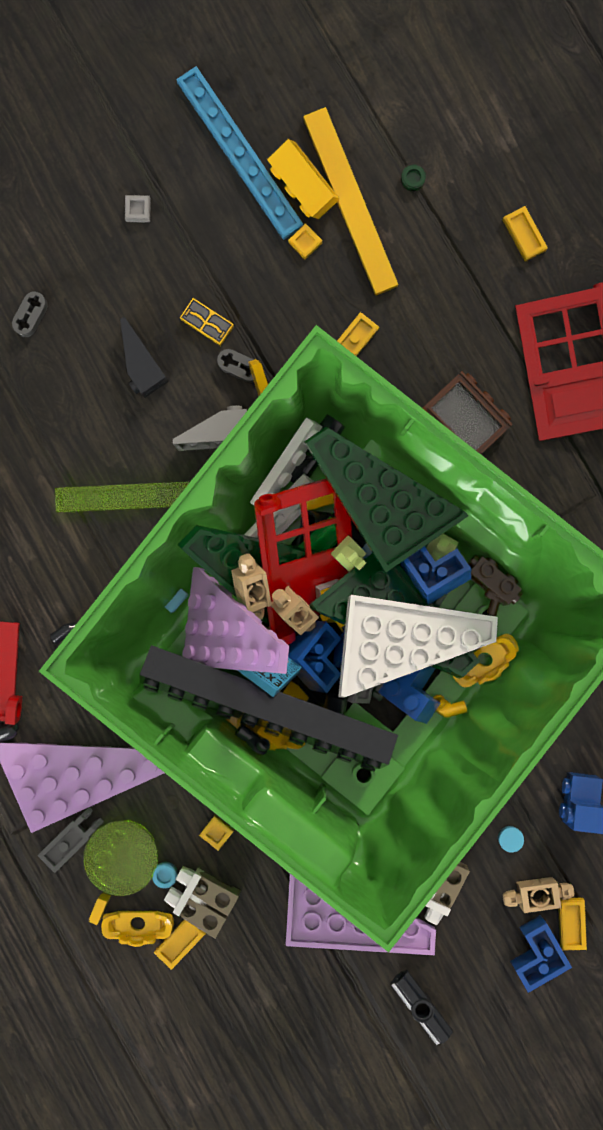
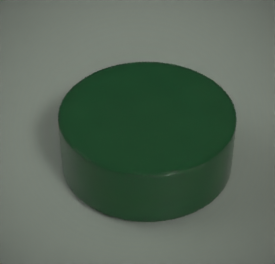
[401,165,426,192]

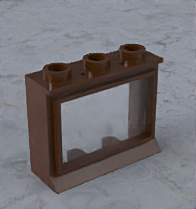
[422,371,513,454]

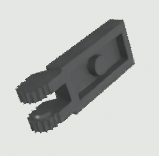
[37,807,104,873]

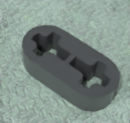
[12,291,48,337]
[217,349,254,383]

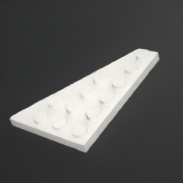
[338,595,498,698]

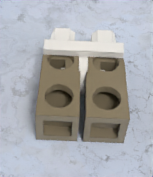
[424,862,470,925]
[164,866,241,939]

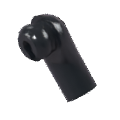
[50,622,78,644]
[0,723,19,743]
[235,724,270,755]

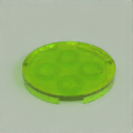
[84,820,158,896]

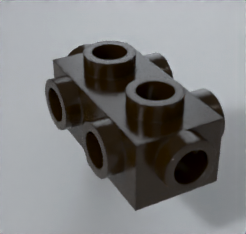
[468,554,523,617]

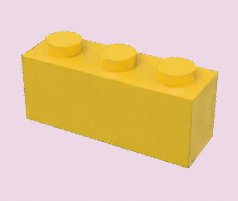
[267,139,340,219]

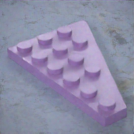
[182,567,289,674]
[0,742,164,833]

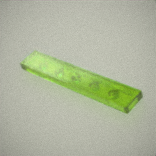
[55,481,191,513]

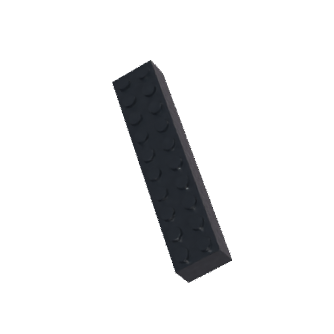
[140,645,398,772]

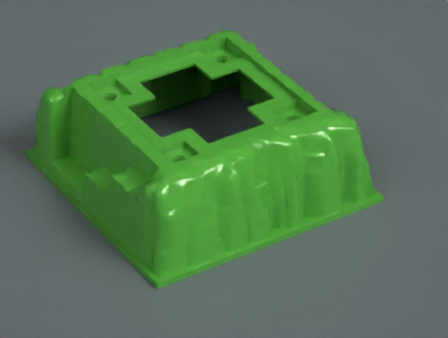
[39,325,603,953]

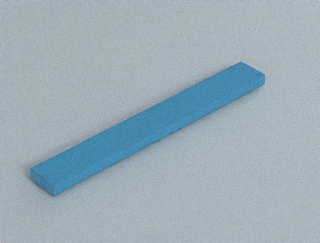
[176,66,303,240]

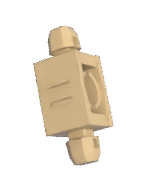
[231,554,272,620]
[271,586,319,635]
[503,877,574,913]

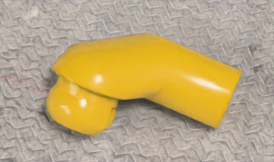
[433,695,467,718]

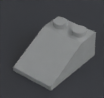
[173,406,247,451]

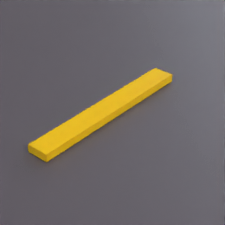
[303,107,398,296]

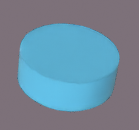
[498,826,524,852]
[152,862,178,888]

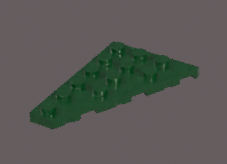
[304,427,468,572]
[177,525,320,626]
[309,553,480,679]

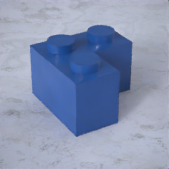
[401,546,471,605]
[288,620,341,693]
[378,666,441,724]
[559,772,603,834]
[510,915,572,993]

